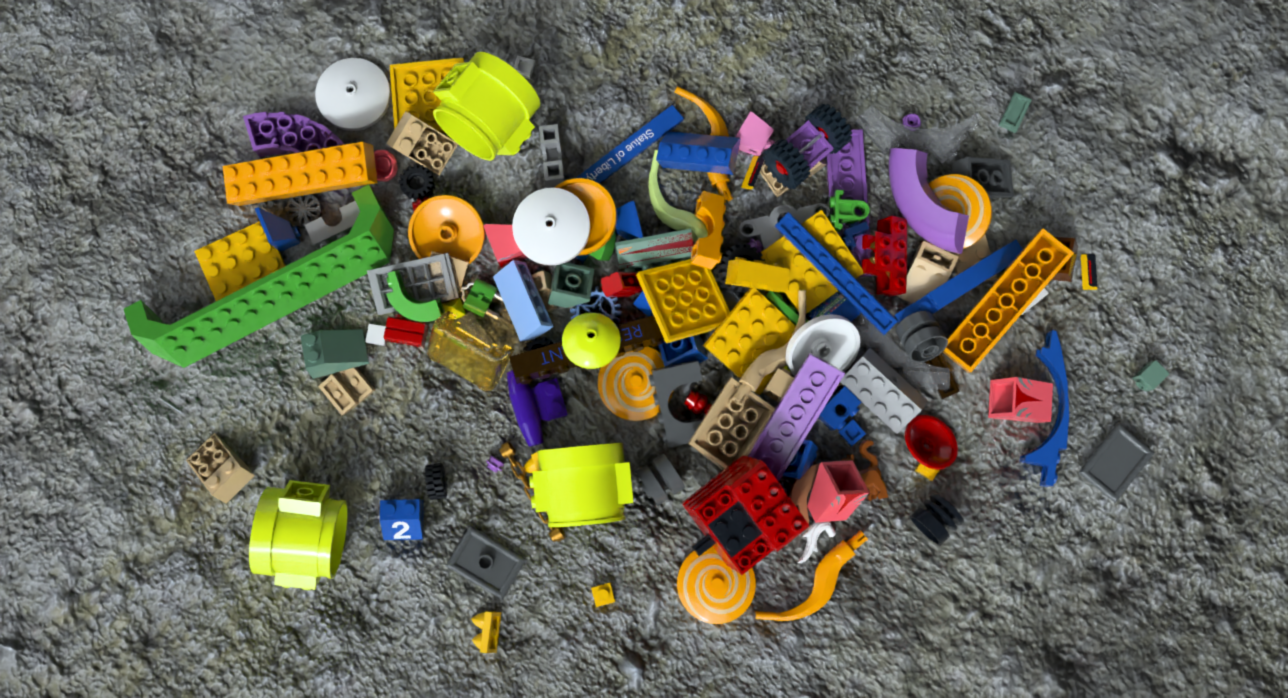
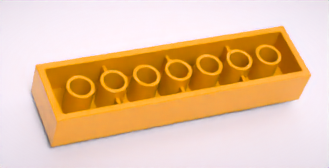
[223,142,378,206]
[943,229,1074,373]

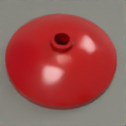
[905,415,958,470]

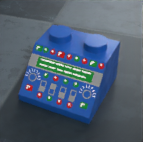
[806,292,860,322]

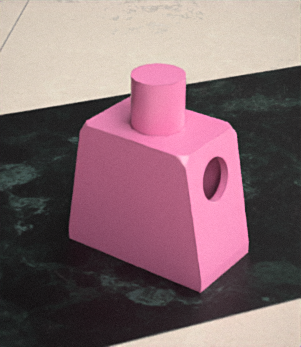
[736,111,775,157]

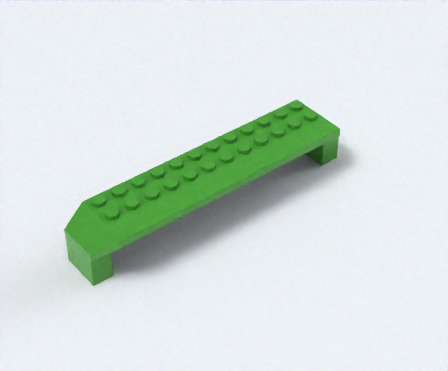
[123,184,394,368]

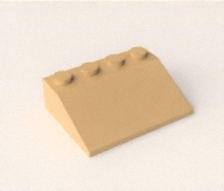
[688,377,775,470]

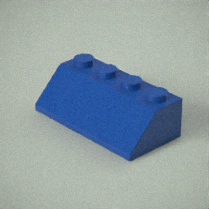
[656,131,741,175]

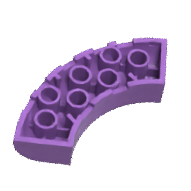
[243,112,345,157]
[889,148,969,254]

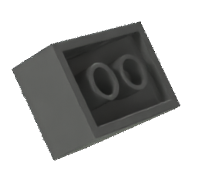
[952,157,1014,199]

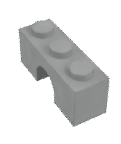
[539,124,565,187]
[305,201,360,249]

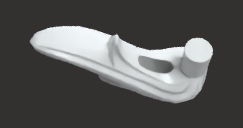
[797,521,836,563]

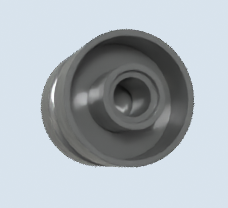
[896,311,948,363]
[635,453,686,506]

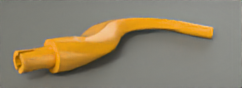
[674,86,733,203]
[755,530,868,621]

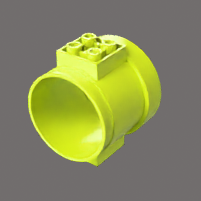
[433,52,540,161]
[529,443,634,527]
[249,480,348,590]

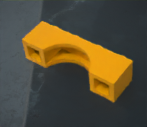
[690,191,726,270]

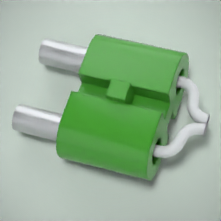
[460,278,503,320]

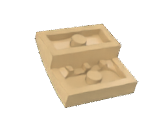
[318,367,375,416]

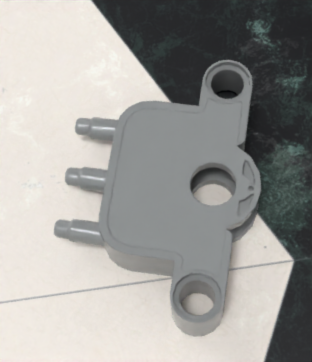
[738,203,830,251]

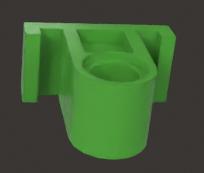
[829,190,870,232]

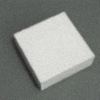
[514,55,536,79]
[365,324,386,346]

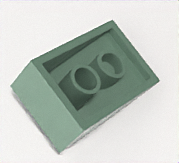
[301,329,369,379]

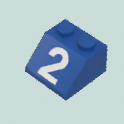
[380,499,424,540]

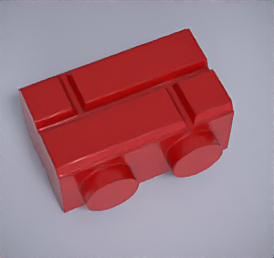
[601,272,643,297]
[383,314,429,348]

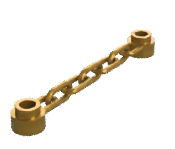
[499,441,566,542]

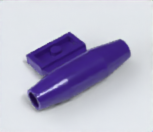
[506,370,568,447]

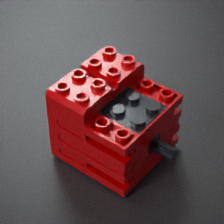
[681,455,809,575]

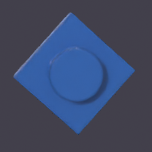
[838,419,866,447]

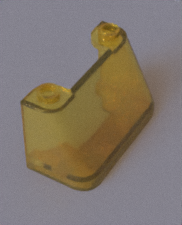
[427,311,514,391]

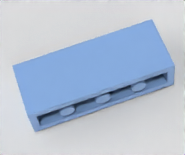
[493,260,554,341]

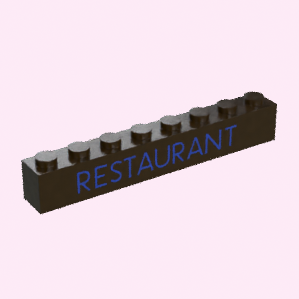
[509,315,665,384]

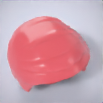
[374,150,398,182]

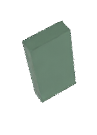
[998,92,1032,133]

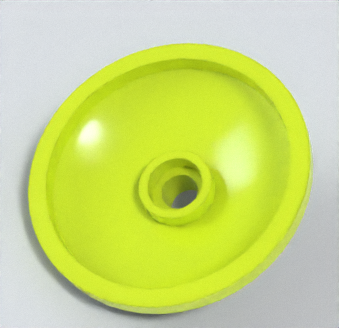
[562,313,621,369]

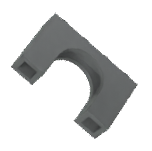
[649,359,705,447]

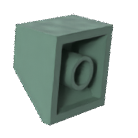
[548,262,594,308]

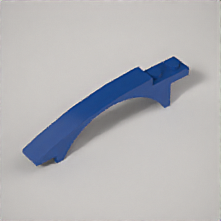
[894,240,1023,324]
[1019,330,1069,487]

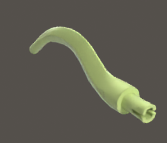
[649,150,708,243]

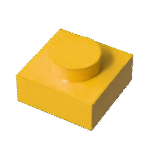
[915,463,939,481]
[591,583,615,607]

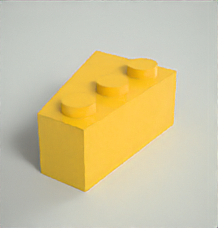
[725,257,790,293]

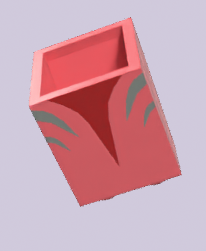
[483,224,528,269]
[988,377,1053,423]
[807,460,870,523]

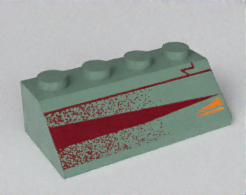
[615,229,693,273]

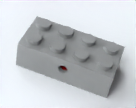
[840,348,928,434]

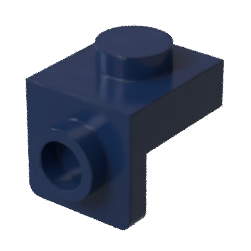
[842,221,869,251]

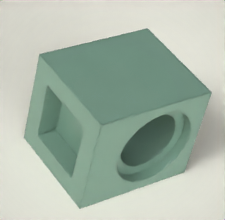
[1133,360,1170,392]

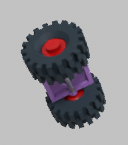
[763,104,852,189]

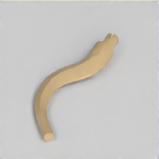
[732,290,806,406]

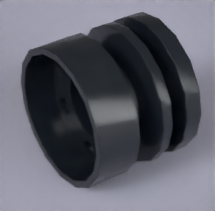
[910,493,964,546]

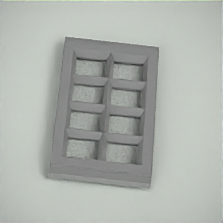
[367,253,459,315]

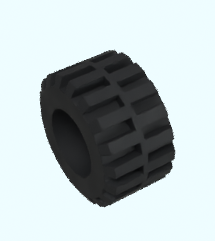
[713,244,766,293]

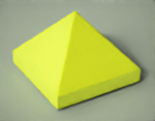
[442,298,467,322]

